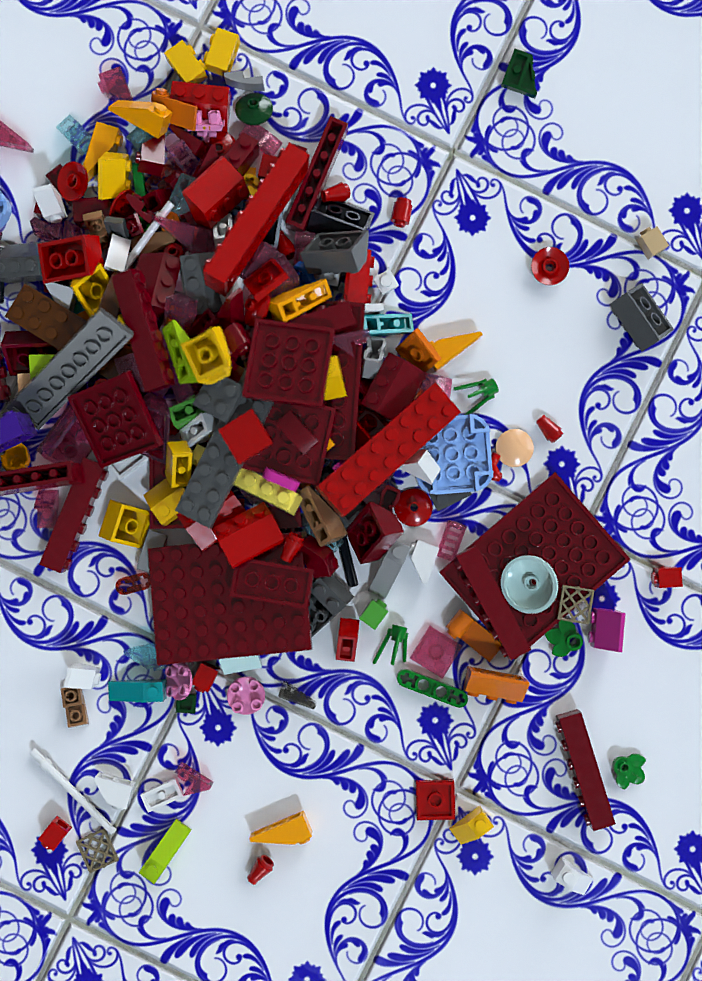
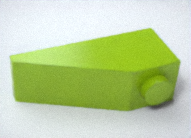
[162,320,198,384]
[139,819,192,884]

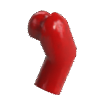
[491,452,502,482]

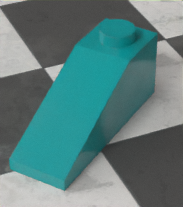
[363,313,414,338]
[108,679,167,702]

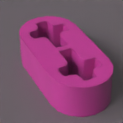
[262,467,300,492]

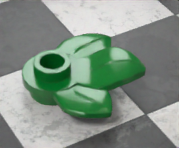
[545,620,583,657]
[612,754,646,790]

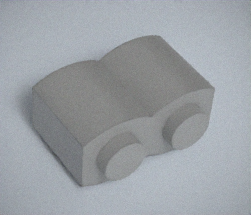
[361,336,386,380]

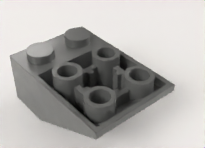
[309,574,354,637]

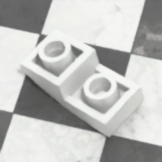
[103,234,131,273]

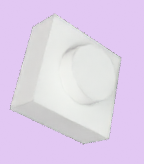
[373,269,399,296]

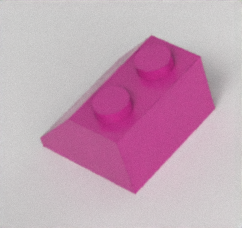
[588,608,626,652]

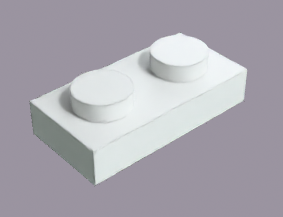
[140,777,184,813]

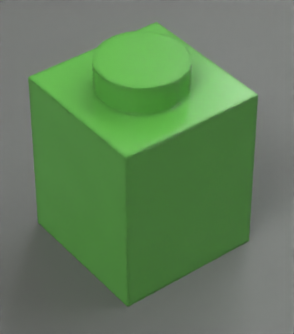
[359,599,389,630]

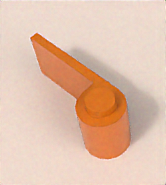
[151,88,197,131]
[446,609,501,662]

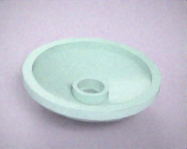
[501,555,558,614]

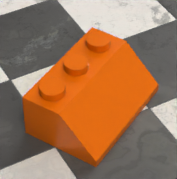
[463,666,530,704]

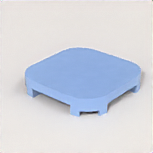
[415,414,494,495]

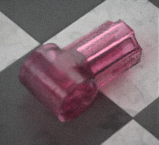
[293,230,316,266]

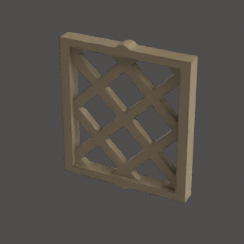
[557,585,594,625]
[76,828,119,874]

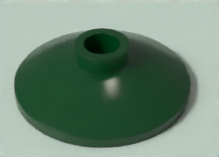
[235,93,273,125]

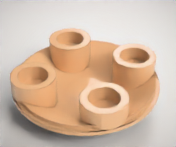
[495,429,534,467]

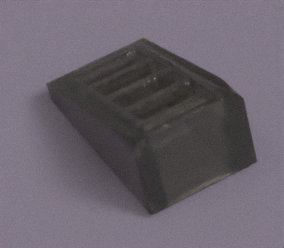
[278,680,317,709]

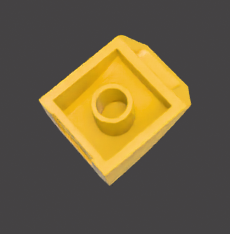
[180,326,231,385]

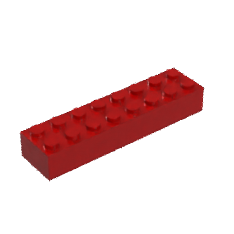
[203,142,310,297]
[315,382,461,517]

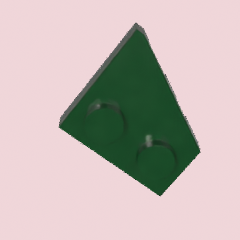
[501,49,537,99]

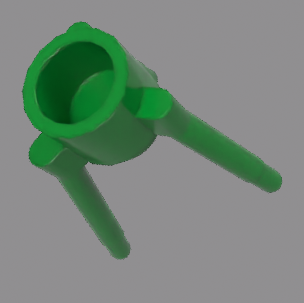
[453,378,499,415]
[373,624,409,665]

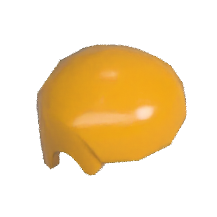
[0,443,31,471]

